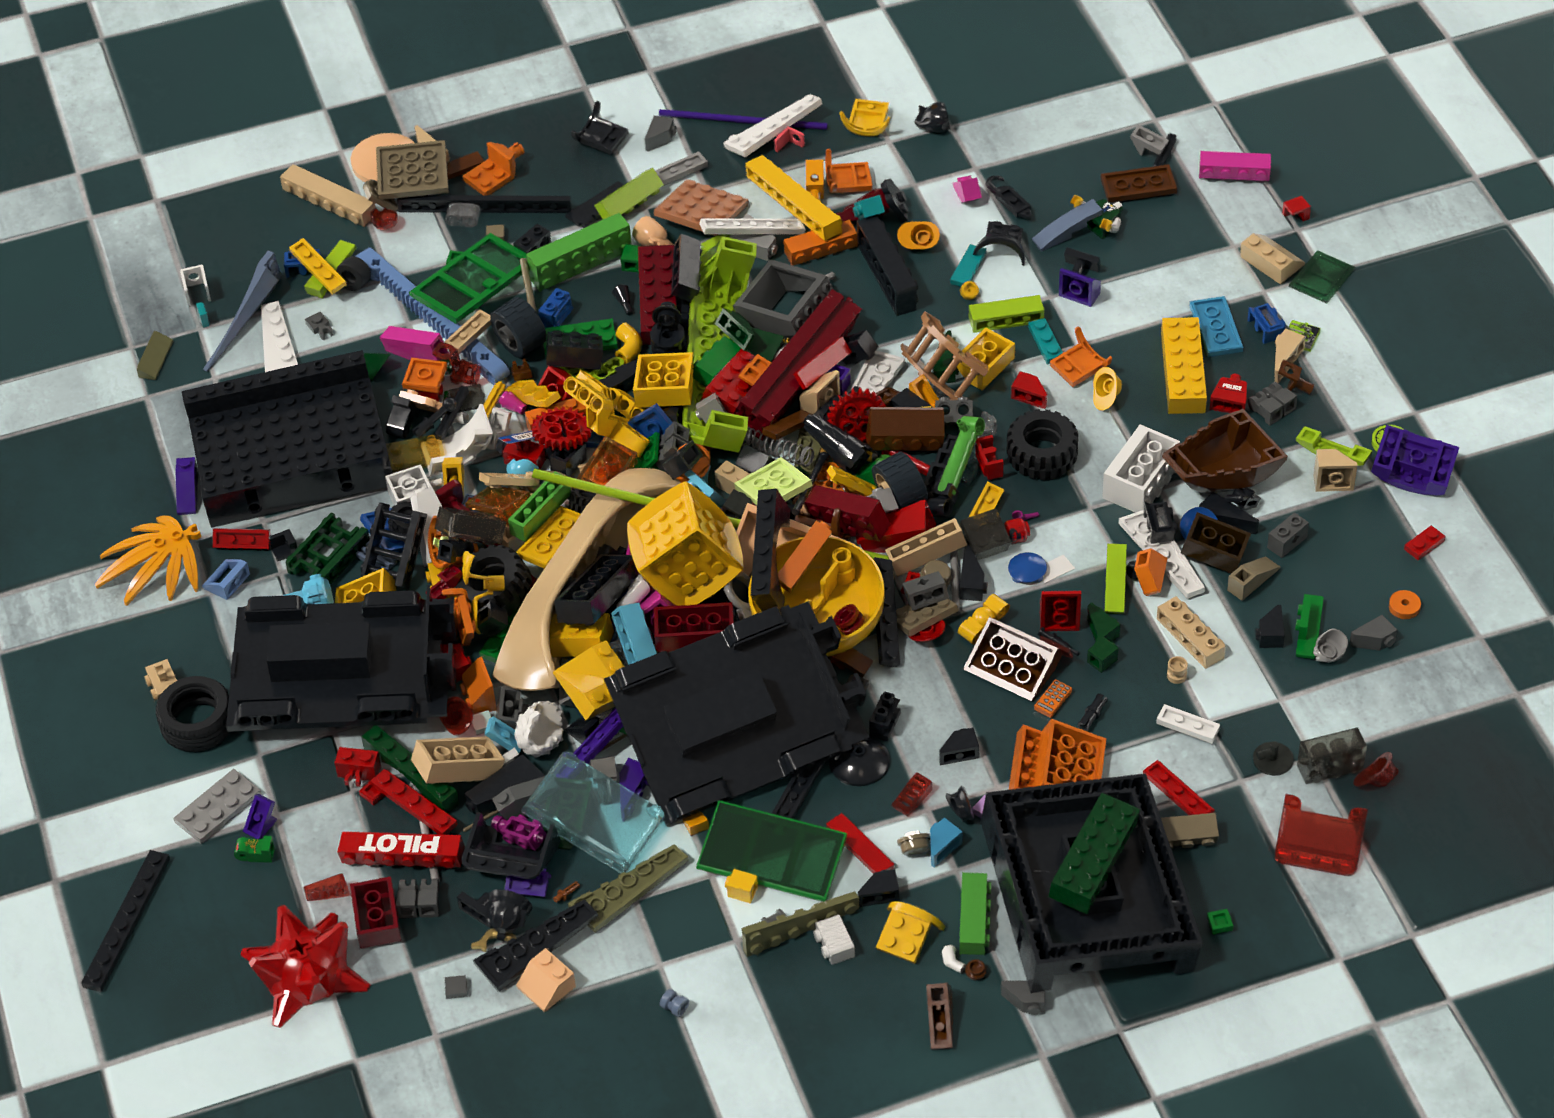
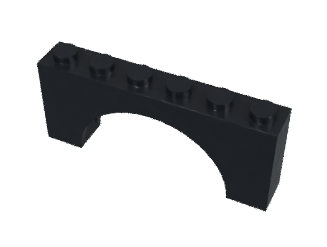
[751,488,791,611]

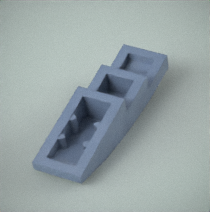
[1032,199,1102,252]

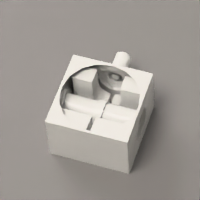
[385,464,443,505]

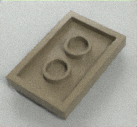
[896,599,958,637]

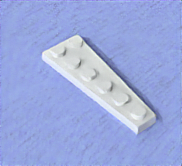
[724,94,822,157]
[261,301,298,372]
[1119,510,1205,598]

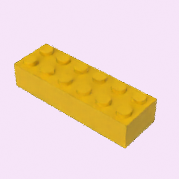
[1161,317,1207,414]

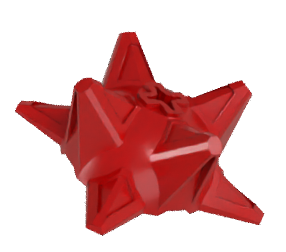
[241,905,371,1028]

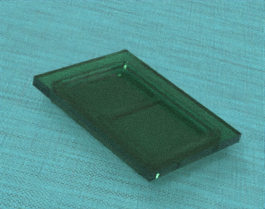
[1289,250,1355,304]

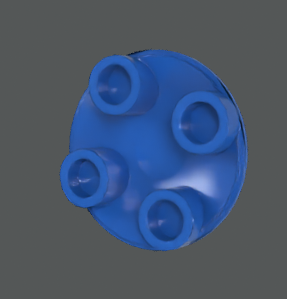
[1008,552,1047,583]

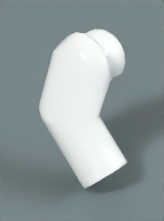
[942,945,966,974]

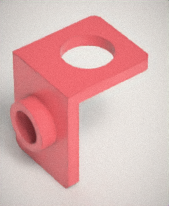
[775,126,805,152]

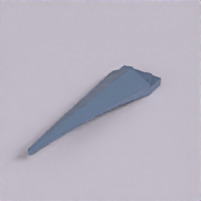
[203,251,282,371]

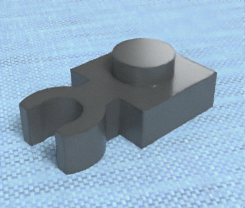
[305,311,333,340]

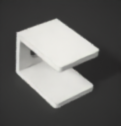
[180,265,211,306]

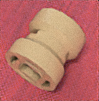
[1167,656,1188,684]

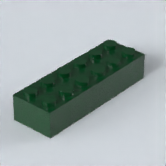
[1048,793,1140,914]

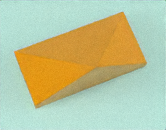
[909,374,939,407]

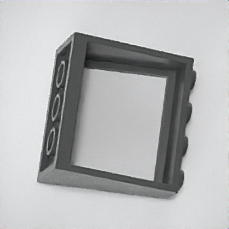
[733,260,833,336]

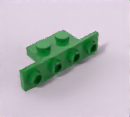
[1295,594,1324,659]

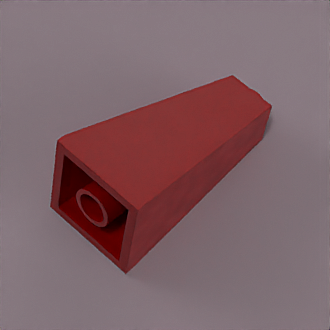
[856,500,936,553]

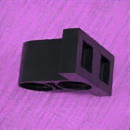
[386,395,420,438]

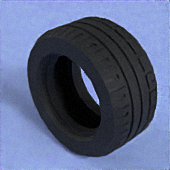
[155,676,230,752]

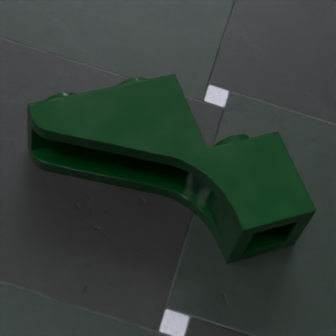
[1087,602,1120,673]

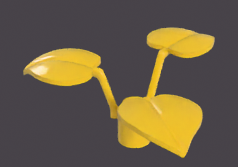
[462,551,505,634]

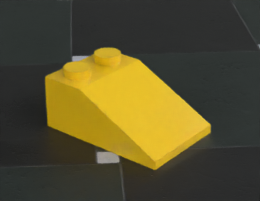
[335,568,397,603]

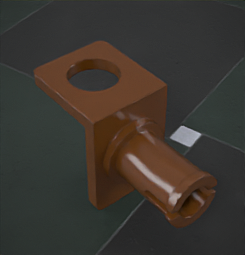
[1278,360,1314,395]

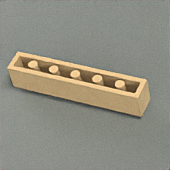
[280,164,377,227]

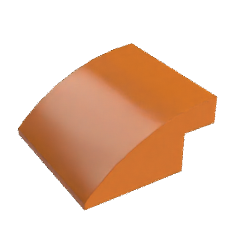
[1009,719,1107,790]

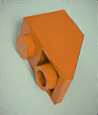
[1134,548,1167,596]

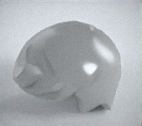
[1313,629,1348,663]

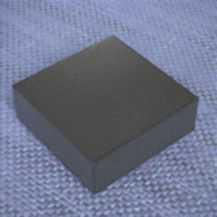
[445,975,467,999]

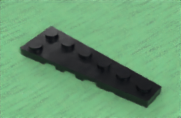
[473,899,598,992]

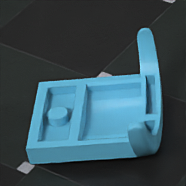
[684,466,726,508]

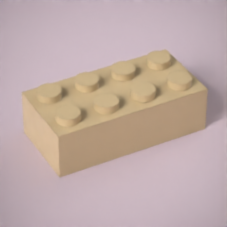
[411,737,505,784]

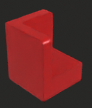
[1282,196,1311,221]

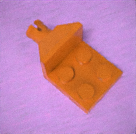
[463,142,525,195]

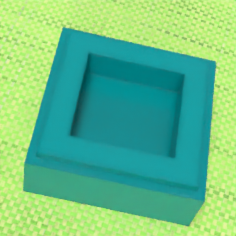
[196,302,210,328]

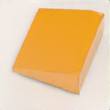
[682,812,709,836]

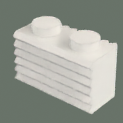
[813,915,855,965]

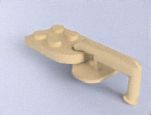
[479,463,588,493]

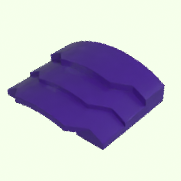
[1371,425,1459,495]

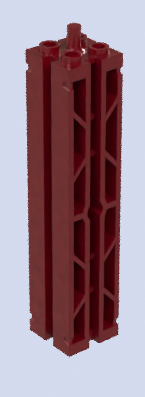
[735,289,862,441]

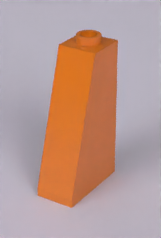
[778,521,832,593]

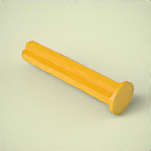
[483,381,506,418]

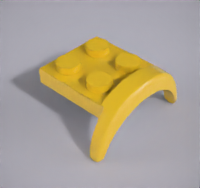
[840,99,890,136]
[876,901,945,964]

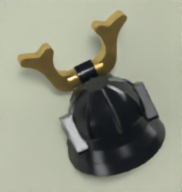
[471,890,532,952]

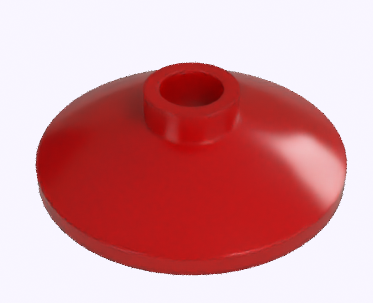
[908,620,946,642]

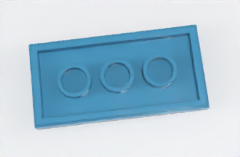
[1189,296,1244,357]

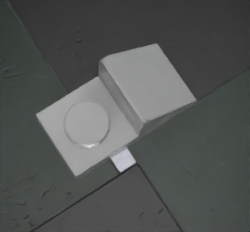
[1130,125,1169,156]

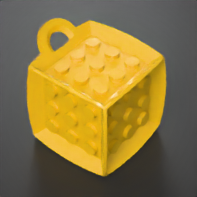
[627,481,743,606]

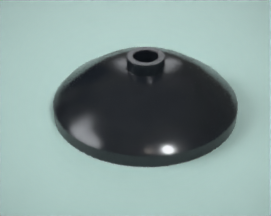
[829,737,890,786]

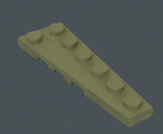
[568,844,688,933]

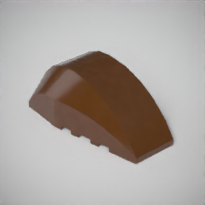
[1162,409,1288,493]

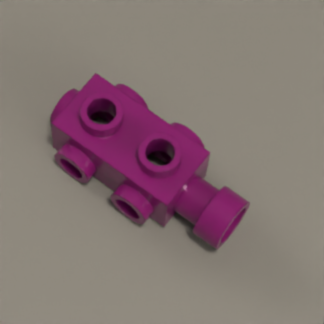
[491,815,547,851]

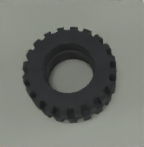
[1007,409,1079,480]
[455,545,532,616]

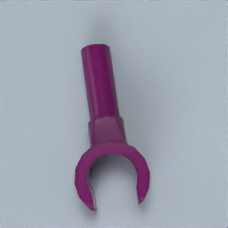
[1012,510,1039,520]

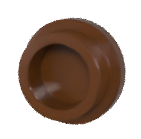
[965,959,987,980]

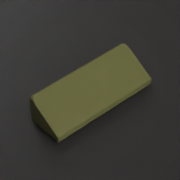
[137,331,173,380]

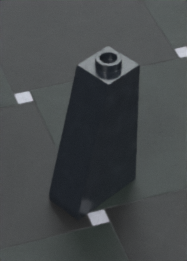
[465,754,545,816]

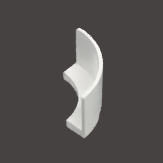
[421,404,493,476]

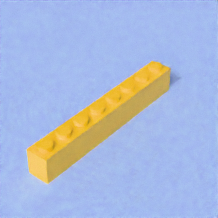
[745,155,842,241]

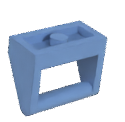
[202,559,250,600]

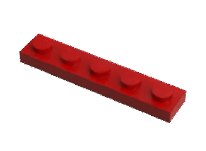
[371,768,458,835]

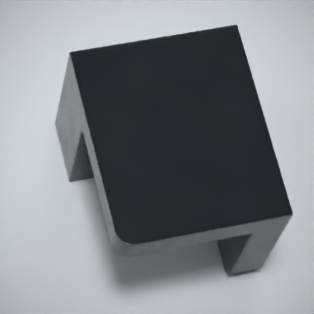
[268,529,298,561]

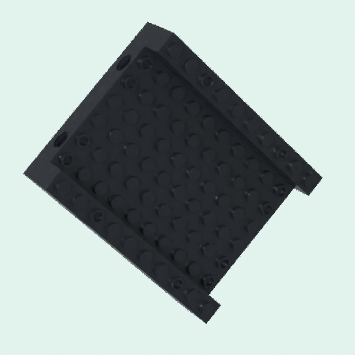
[182,350,393,528]
[981,773,1203,993]

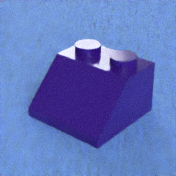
[1059,268,1101,307]

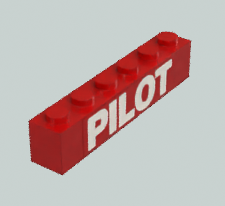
[337,832,465,868]

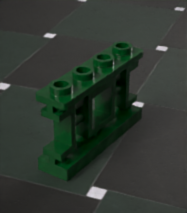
[285,512,370,585]

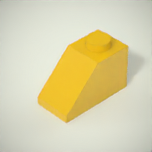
[442,457,464,497]

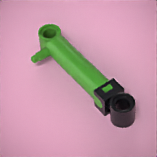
[927,416,985,517]

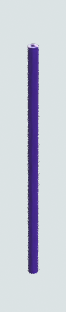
[659,109,828,130]

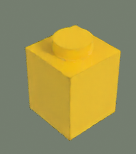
[725,869,758,904]

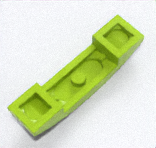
[1296,426,1372,466]

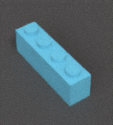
[611,603,657,665]

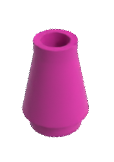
[499,391,527,415]

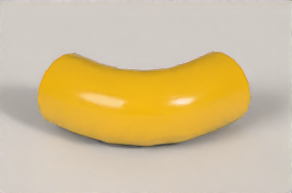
[615,323,642,364]

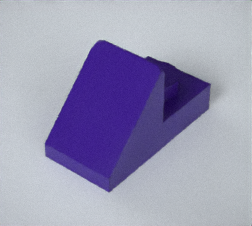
[243,794,277,839]

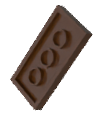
[1101,164,1177,203]

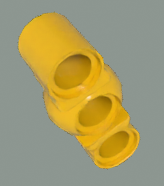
[957,594,1010,645]

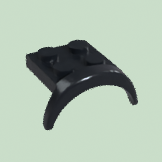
[571,101,628,155]
[973,221,1025,266]

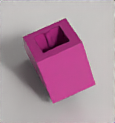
[953,175,982,203]

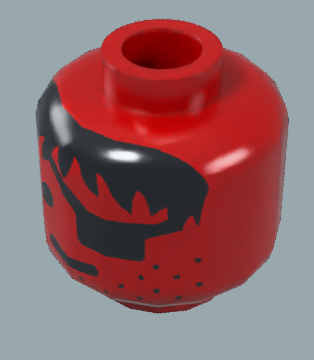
[1001,518,1030,545]

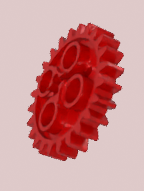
[827,388,886,442]
[532,407,592,451]

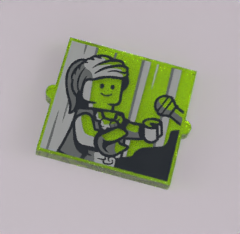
[1288,320,1321,352]

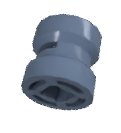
[660,988,689,1017]

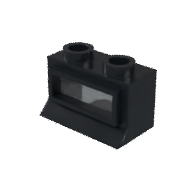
[1143,501,1177,544]

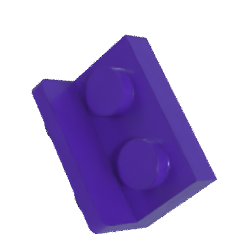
[505,868,551,898]

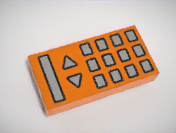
[1034,679,1072,718]

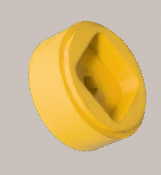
[960,281,979,300]

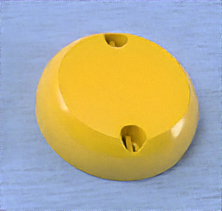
[748,537,885,656]

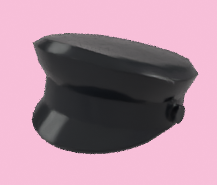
[945,786,975,822]

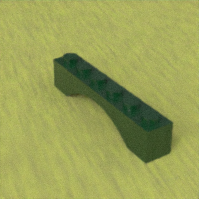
[361,725,459,814]

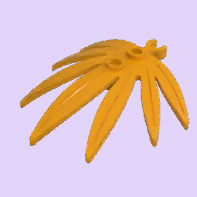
[95,516,201,606]

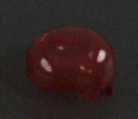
[370,207,398,230]

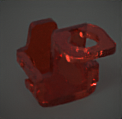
[432,342,481,385]

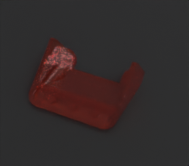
[1275,794,1368,876]

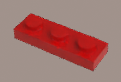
[213,528,271,549]

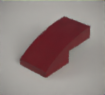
[425,564,462,599]

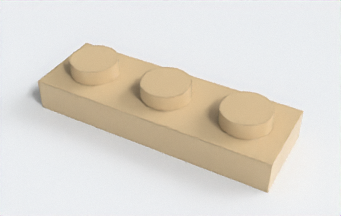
[444,310,491,354]

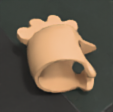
[632,216,673,246]

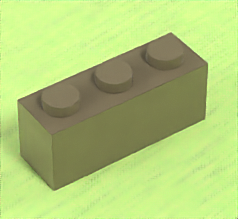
[1161,813,1219,849]

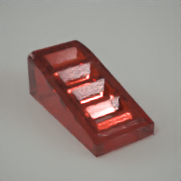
[892,772,932,816]
[303,873,349,901]

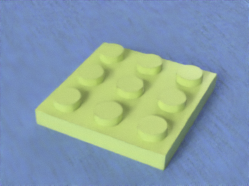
[734,457,813,506]

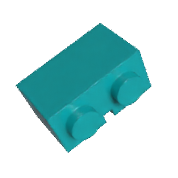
[853,195,885,220]

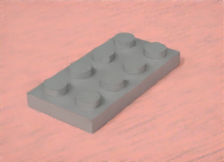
[173,768,261,844]

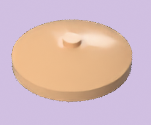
[351,133,414,182]

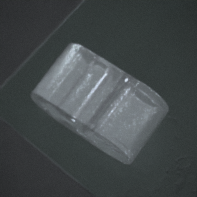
[445,203,481,227]

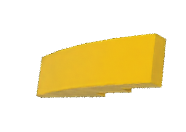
[504,380,561,407]

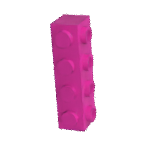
[1199,151,1271,181]

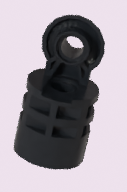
[650,302,686,354]

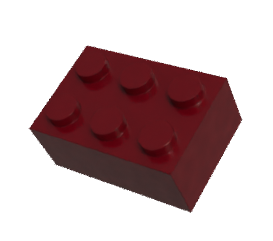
[350,876,401,949]

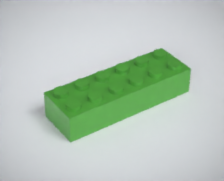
[526,213,632,292]

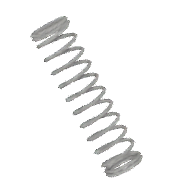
[742,427,814,467]

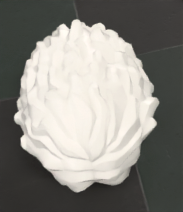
[514,701,564,758]

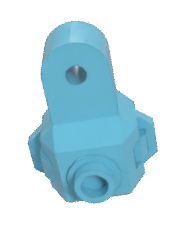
[283,574,334,604]

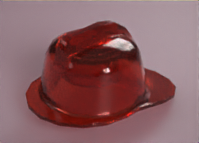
[440,696,473,735]
[1353,752,1399,787]

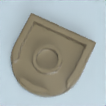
[363,179,398,213]

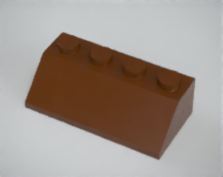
[865,407,945,451]

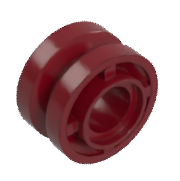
[834,604,865,635]

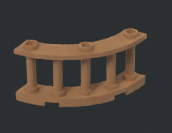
[901,311,989,400]

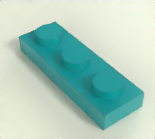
[1028,318,1063,365]

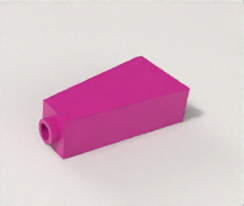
[380,326,450,361]

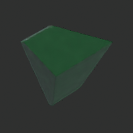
[363,352,391,382]

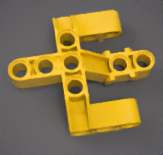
[563,370,650,458]

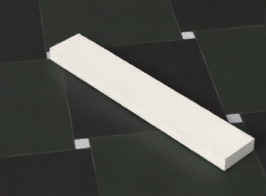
[699,218,805,234]

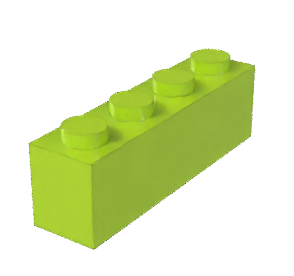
[594,167,664,220]
[969,295,1044,333]

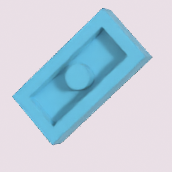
[484,716,521,753]

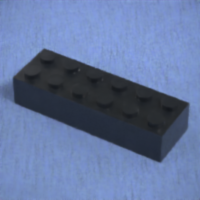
[857,215,919,317]
[554,554,639,626]

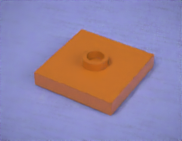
[402,358,447,393]

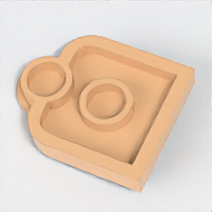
[399,390,442,413]

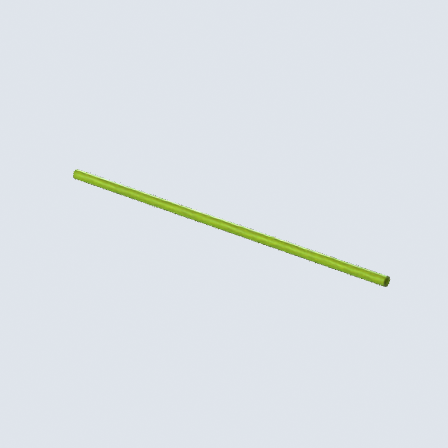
[532,468,889,559]

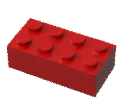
[700,348,755,414]

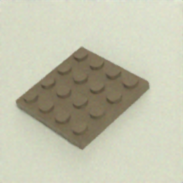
[376,140,449,200]

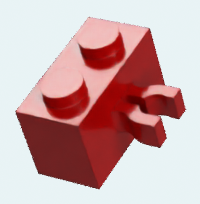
[502,439,547,470]
[334,747,381,787]

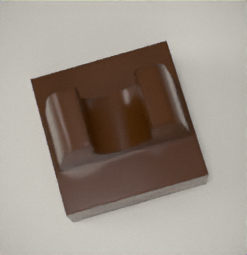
[511,359,532,382]

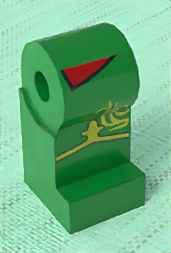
[234,836,275,863]

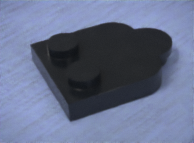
[880,178,909,223]

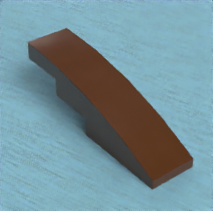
[827,648,873,678]

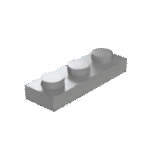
[655,152,708,186]

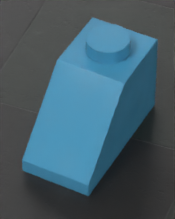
[930,818,962,867]

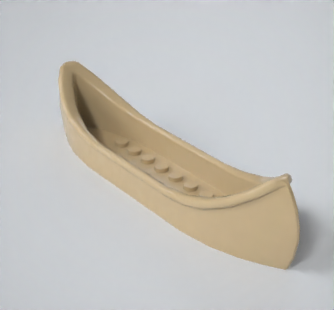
[493,468,681,691]

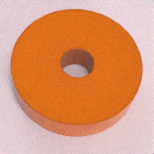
[1389,590,1421,619]

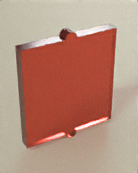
[1040,636,1074,659]

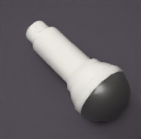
[441,412,469,424]

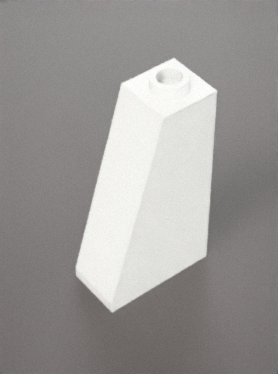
[410,486,454,567]

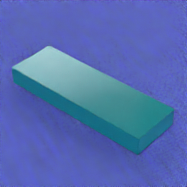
[950,244,987,287]

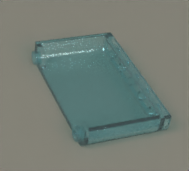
[522,752,665,873]

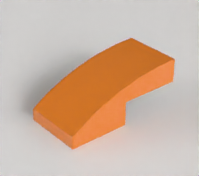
[739,354,771,386]

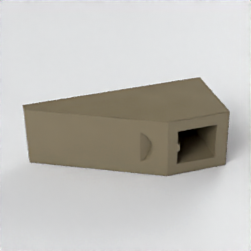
[1227,556,1280,601]

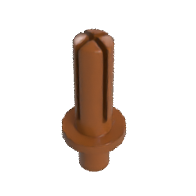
[553,881,580,903]

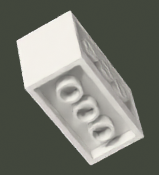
[1102,425,1180,513]

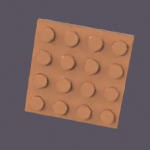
[654,179,748,236]

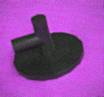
[1253,741,1294,776]

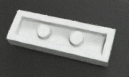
[1156,704,1220,744]

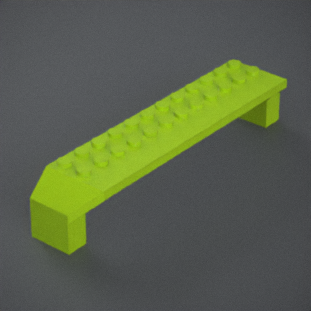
[682,236,757,453]

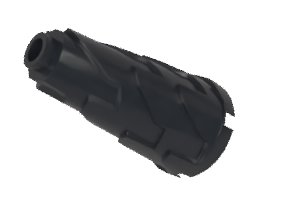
[803,414,873,474]

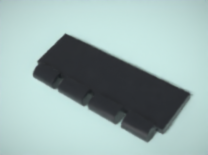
[565,181,624,228]

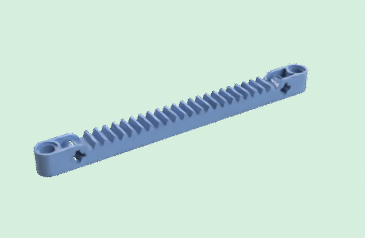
[356,247,510,385]

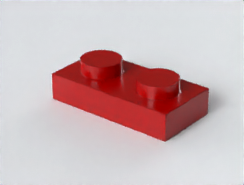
[1404,525,1446,560]

